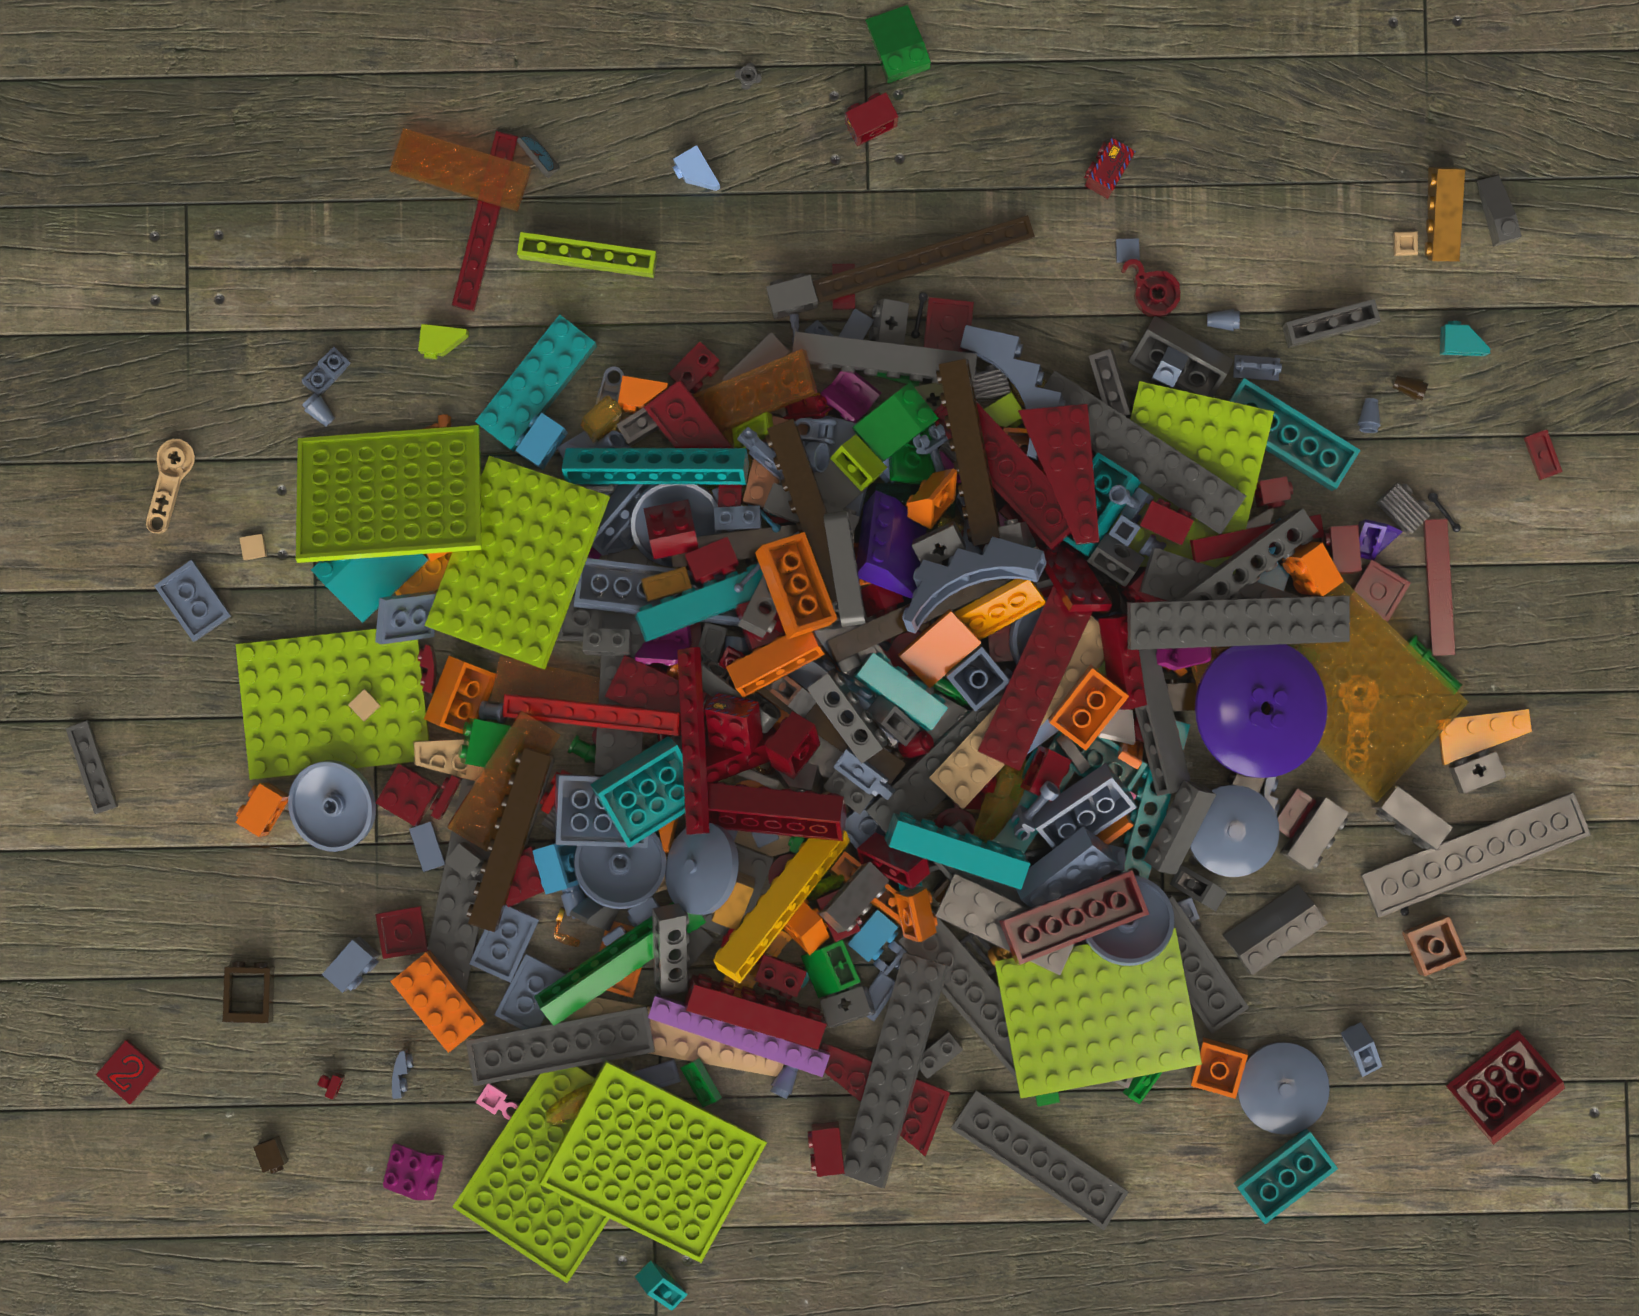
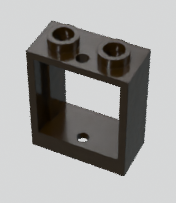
[222,961,275,1024]

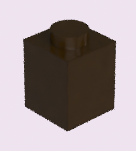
[253,1136,288,1174]

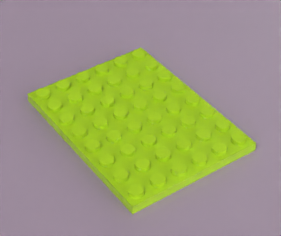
[1107,381,1274,574]
[296,425,482,563]
[424,456,610,670]
[236,629,430,780]
[994,928,1202,1098]
[539,1061,767,1263]
[453,1067,610,1283]

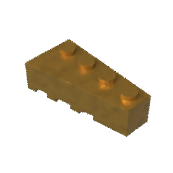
[1425,167,1465,262]

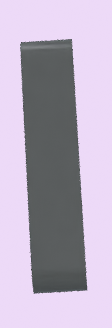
[824,510,866,627]
[701,650,781,733]

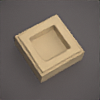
[1393,231,1418,256]
[240,534,267,560]
[348,689,381,721]

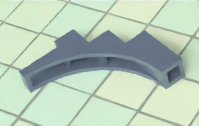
[960,325,1066,461]
[903,536,1046,634]

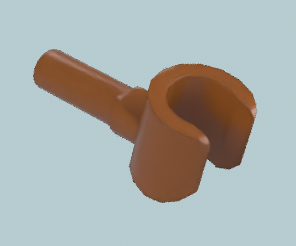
[422,414,451,429]

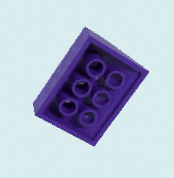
[856,491,927,599]

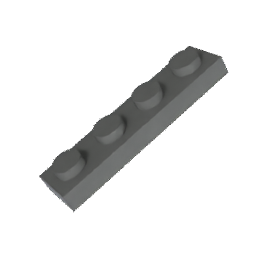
[65,721,118,814]

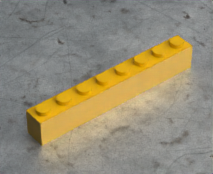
[713,831,850,984]

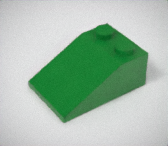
[865,5,931,84]
[852,382,939,462]

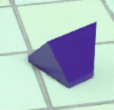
[1358,519,1403,561]

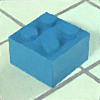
[515,412,568,470]
[532,844,579,894]

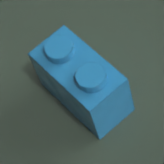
[848,908,898,962]

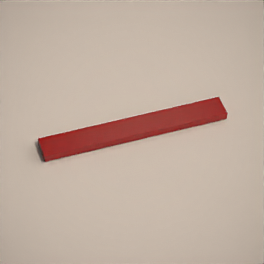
[503,694,681,736]

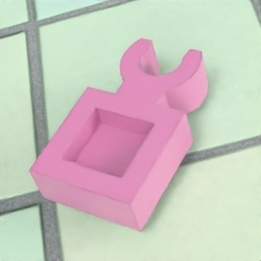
[476,1083,519,1120]

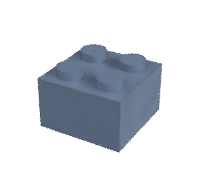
[322,937,380,993]

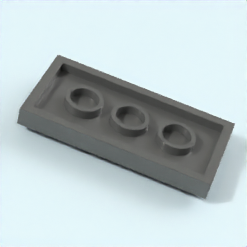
[700,842,774,936]

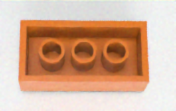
[755,532,837,639]
[390,950,487,1053]

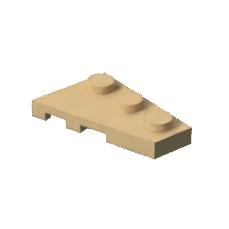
[413,739,485,784]

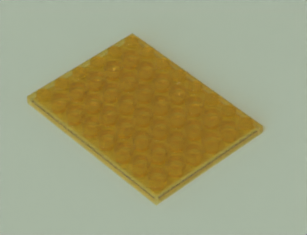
[1286,581,1469,802]

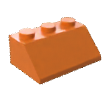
[424,656,498,734]
[1048,664,1129,750]

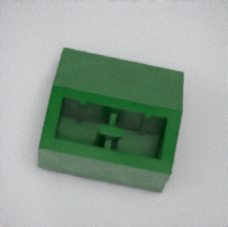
[801,939,861,998]

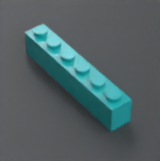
[635,563,763,642]

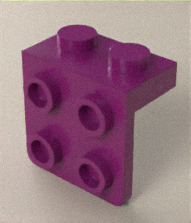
[820,371,882,423]
[635,626,692,666]
[1156,647,1211,670]
[383,1144,444,1200]

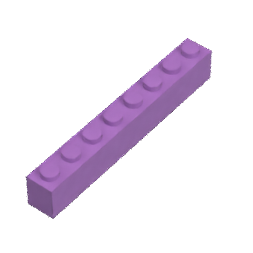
[648,994,830,1077]

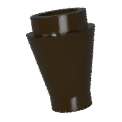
[1393,375,1429,401]

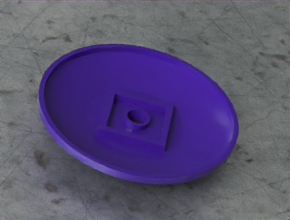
[1195,644,1327,778]

